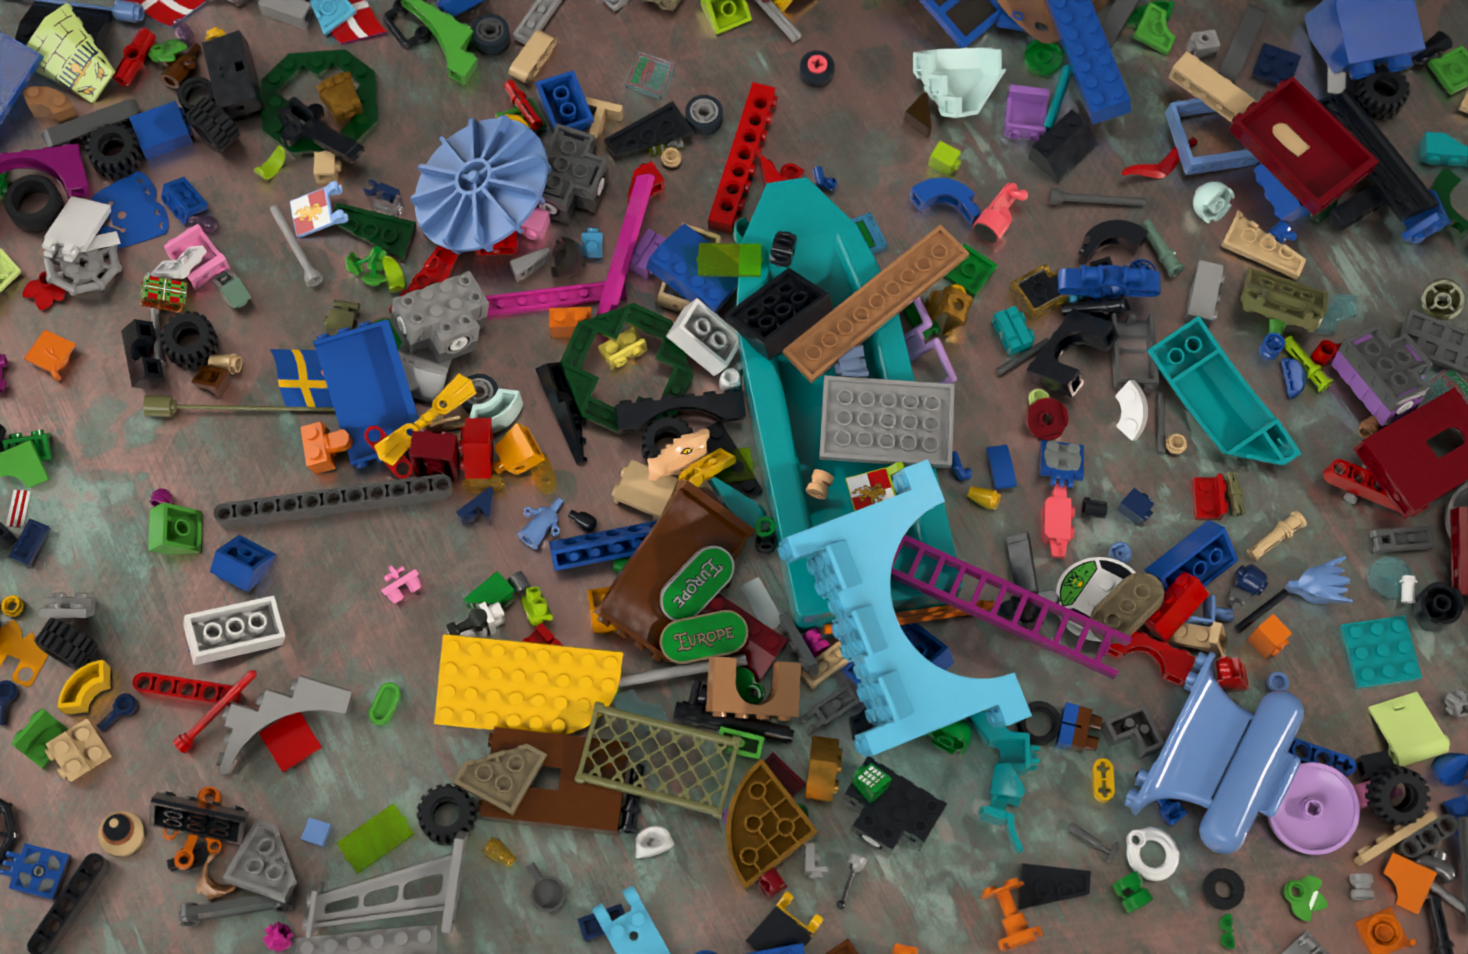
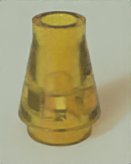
[482,836,517,868]

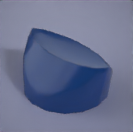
[1431,753,1468,787]

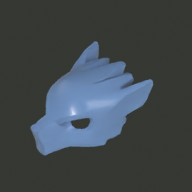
[1285,556,1353,604]

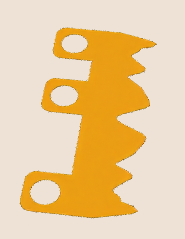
[0,620,48,687]

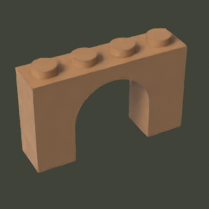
[706,657,801,721]

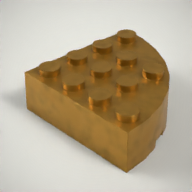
[726,758,819,891]

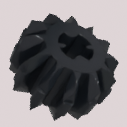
[769,231,797,268]

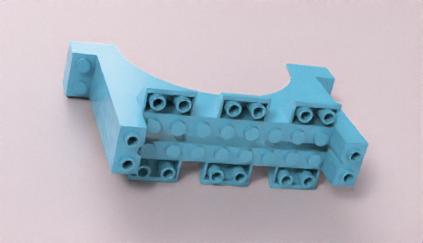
[777,459,1032,757]

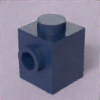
[1117,488,1155,526]

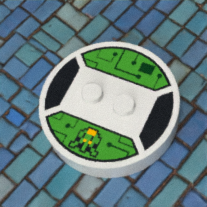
[1056,557,1136,642]

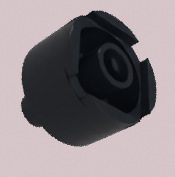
[1412,582,1464,632]

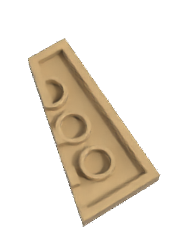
[1221,210,1306,280]

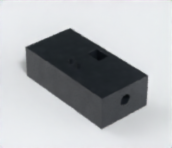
[202,30,264,119]

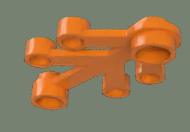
[162,786,222,870]

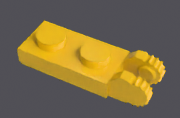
[678,448,736,487]

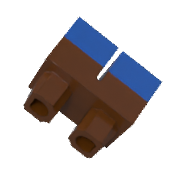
[1055,702,1103,753]

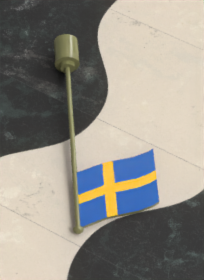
[143,349,335,417]

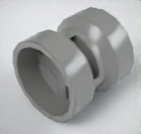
[1349,873,1375,900]

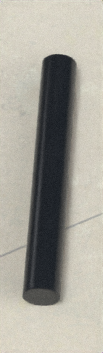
[1234,589,1289,633]

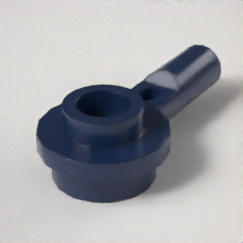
[0,680,18,725]
[97,693,137,731]

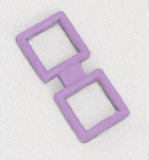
[904,296,957,384]

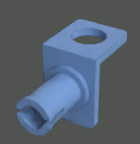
[1184,595,1234,627]

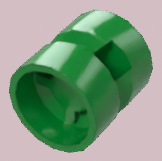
[1111,871,1154,914]

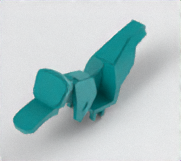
[968,711,1041,854]

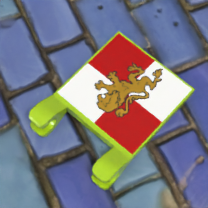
[845,462,904,511]

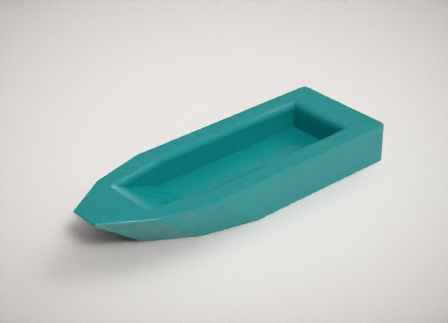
[736,177,963,634]

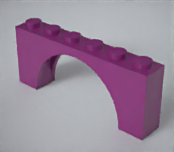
[0,144,89,199]

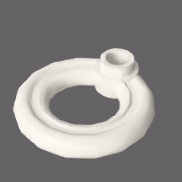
[1126,827,1179,882]

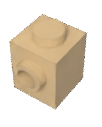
[314,150,341,184]

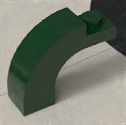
[1429,167,1468,240]

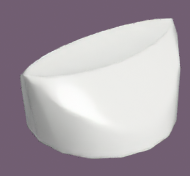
[636,826,675,858]

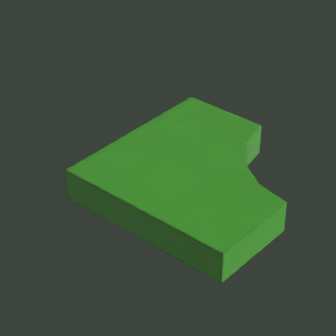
[1132,2,1176,56]
[0,440,50,488]

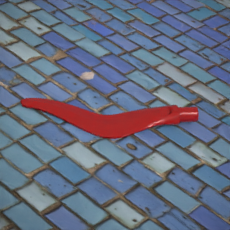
[1121,137,1198,179]

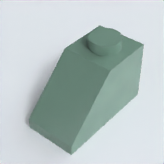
[211,269,251,309]

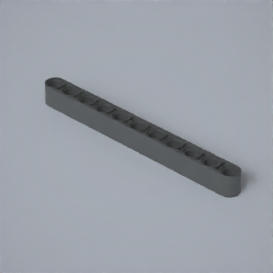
[213,474,454,529]

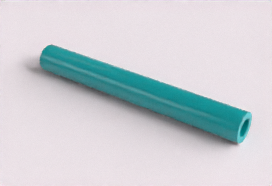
[1043,65,1072,133]

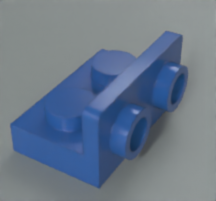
[161,177,208,225]

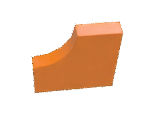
[1383,852,1437,914]

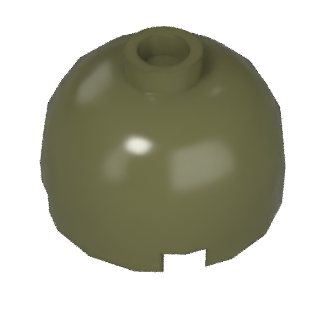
[1421,278,1465,320]

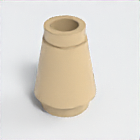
[208,353,242,374]

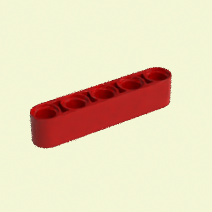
[1323,459,1429,517]
[132,672,245,709]

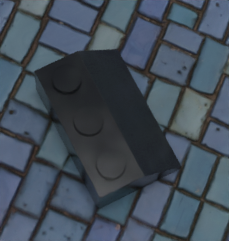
[1028,109,1098,183]

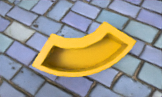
[58,660,111,715]

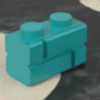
[991,306,1035,357]

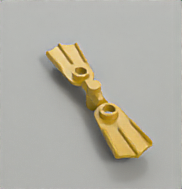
[374,373,477,466]

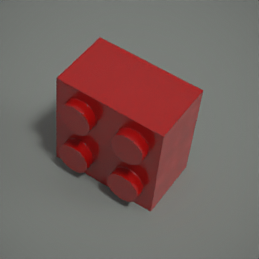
[459,418,494,479]

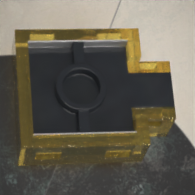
[1009,263,1069,322]

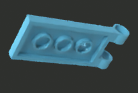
[591,885,671,954]

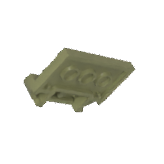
[1240,267,1328,332]

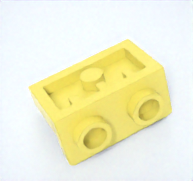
[598,327,647,369]

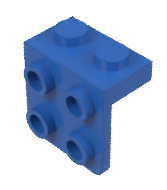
[1401,189,1451,244]

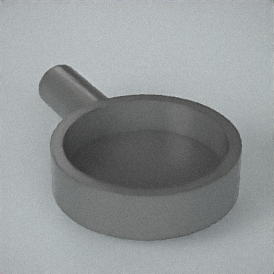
[527,862,566,912]

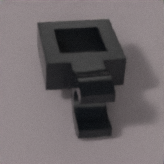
[166,842,211,872]

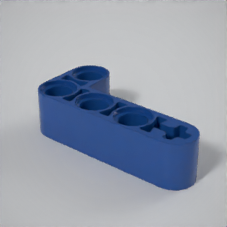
[1288,738,1356,778]

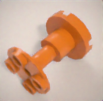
[980,878,1044,951]

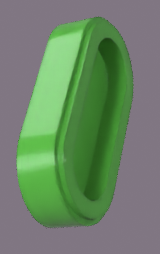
[368,682,401,726]

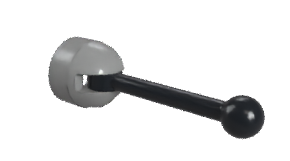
[836,853,867,909]

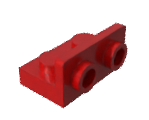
[1192,473,1228,521]

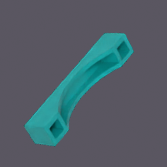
[1419,132,1468,167]

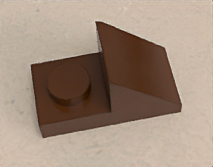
[191,365,231,398]

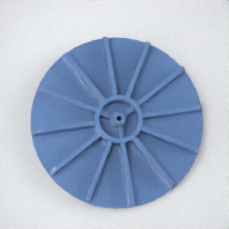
[411,115,552,254]

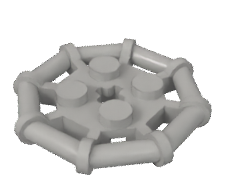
[42,245,122,296]

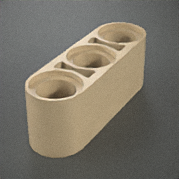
[509,30,556,84]

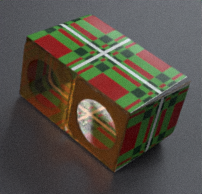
[140,276,188,313]

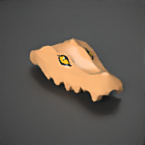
[647,429,709,482]

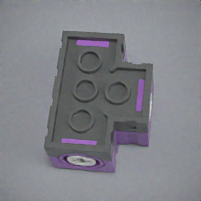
[1331,325,1433,427]

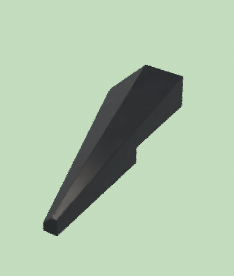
[535,362,587,464]

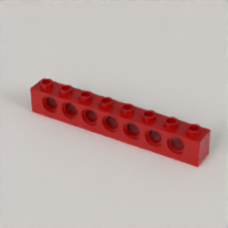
[708,82,778,235]

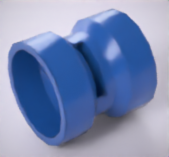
[1259,333,1285,360]

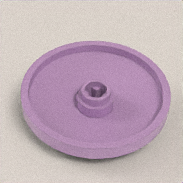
[1267,763,1360,855]

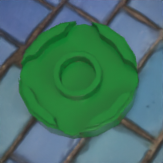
[1023,40,1063,76]

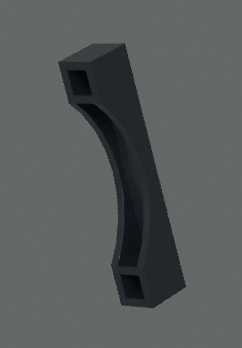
[614,389,746,433]

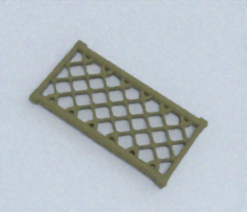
[574,701,742,819]

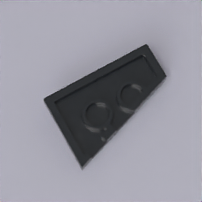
[1017,863,1091,910]

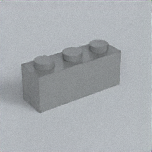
[1183,260,1225,328]

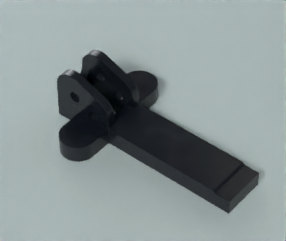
[278,97,365,164]
[998,532,1060,629]

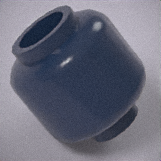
[1234,564,1268,596]

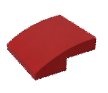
[259,712,322,772]

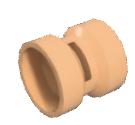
[806,469,834,500]

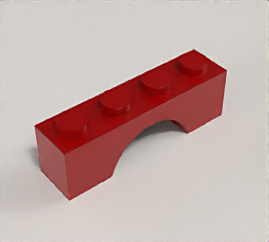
[1107,631,1196,687]

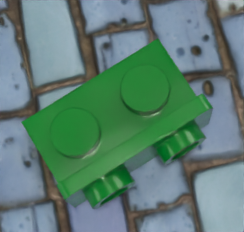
[2,429,52,461]

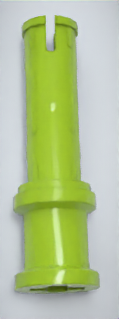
[1284,336,1334,393]

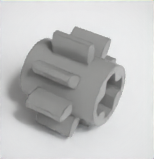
[1444,689,1468,718]

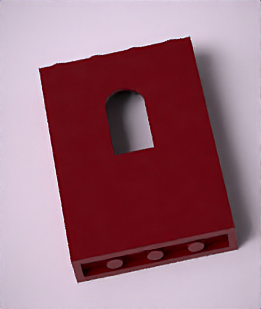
[1229,76,1379,217]
[1353,387,1468,519]

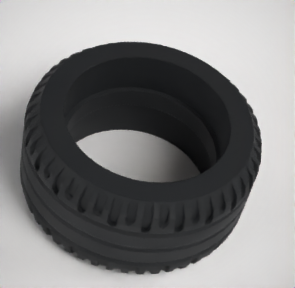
[4,175,63,232]

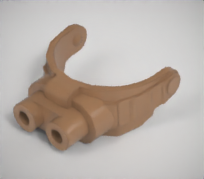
[195,852,238,902]

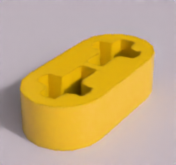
[1091,758,1115,803]

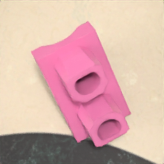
[380,565,422,604]

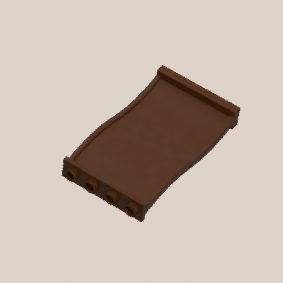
[593,479,755,663]

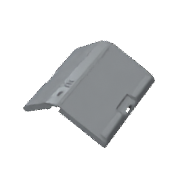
[398,343,452,405]

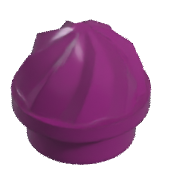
[149,488,172,507]

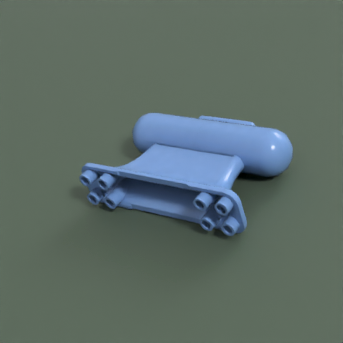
[1125,651,1305,854]

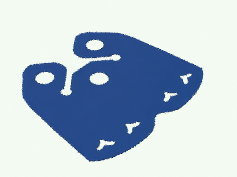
[91,171,169,248]

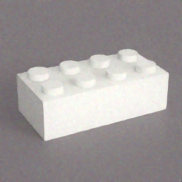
[183,596,285,665]

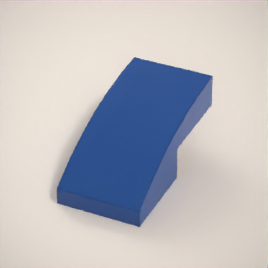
[986,445,1017,490]

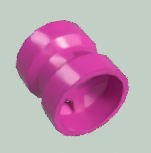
[802,627,830,658]

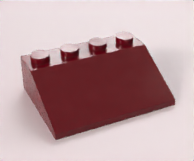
[695,593,788,695]

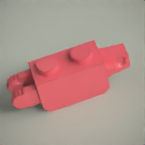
[1041,483,1075,559]

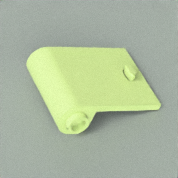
[1368,692,1450,767]

